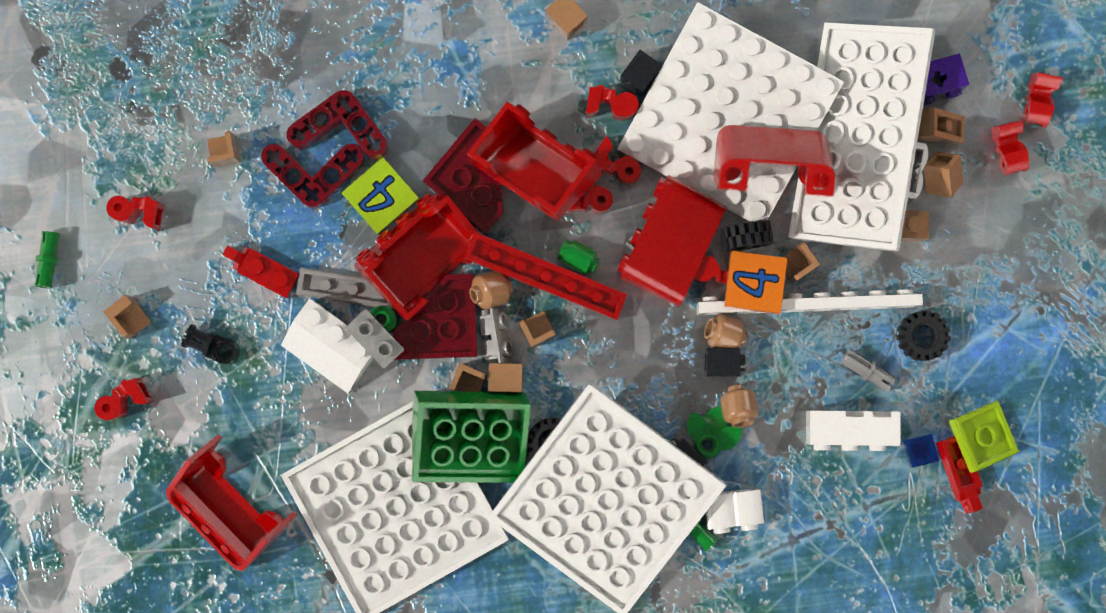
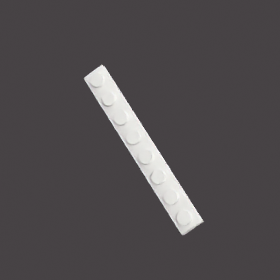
[696,289,923,316]

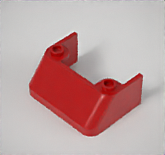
[166,434,297,571]

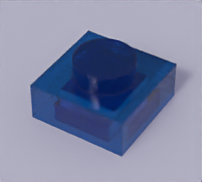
[903,434,939,468]

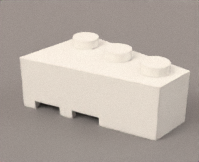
[806,411,900,451]

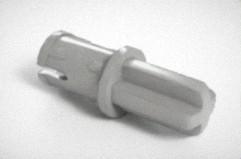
[841,350,896,392]

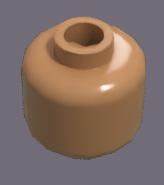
[469,270,513,310]
[704,313,748,348]
[720,384,759,428]

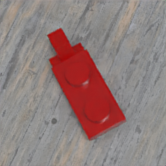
[222,245,299,299]
[936,436,983,513]

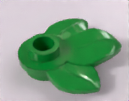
[687,406,742,459]

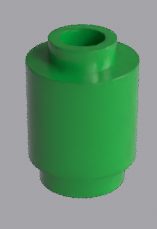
[557,239,600,276]
[370,305,398,334]

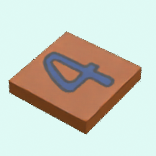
[724,251,787,314]

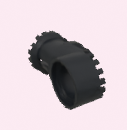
[181,324,240,364]

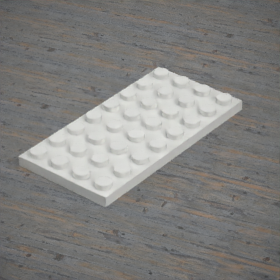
[788,23,935,252]

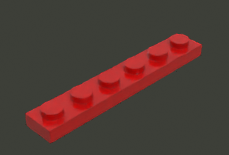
[463,232,627,320]

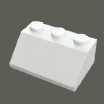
[281,298,374,394]

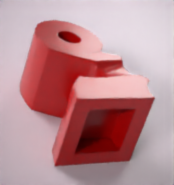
[1023,72,1063,128]
[586,84,638,121]
[990,120,1029,176]
[594,136,641,185]
[568,185,613,214]
[106,196,165,232]
[693,256,730,285]
[94,378,154,420]

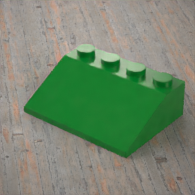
[412,390,531,483]

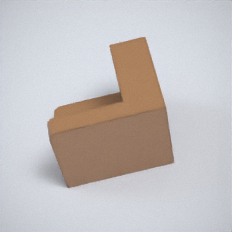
[545,0,588,40]
[207,131,241,168]
[924,151,963,197]
[783,242,820,283]
[103,295,151,339]
[519,311,556,348]
[449,363,487,392]
[488,363,523,392]

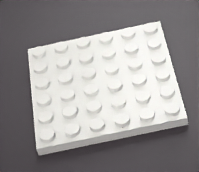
[618,2,844,222]
[489,383,726,613]
[281,401,509,613]

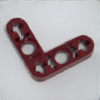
[286,90,389,160]
[261,144,365,209]

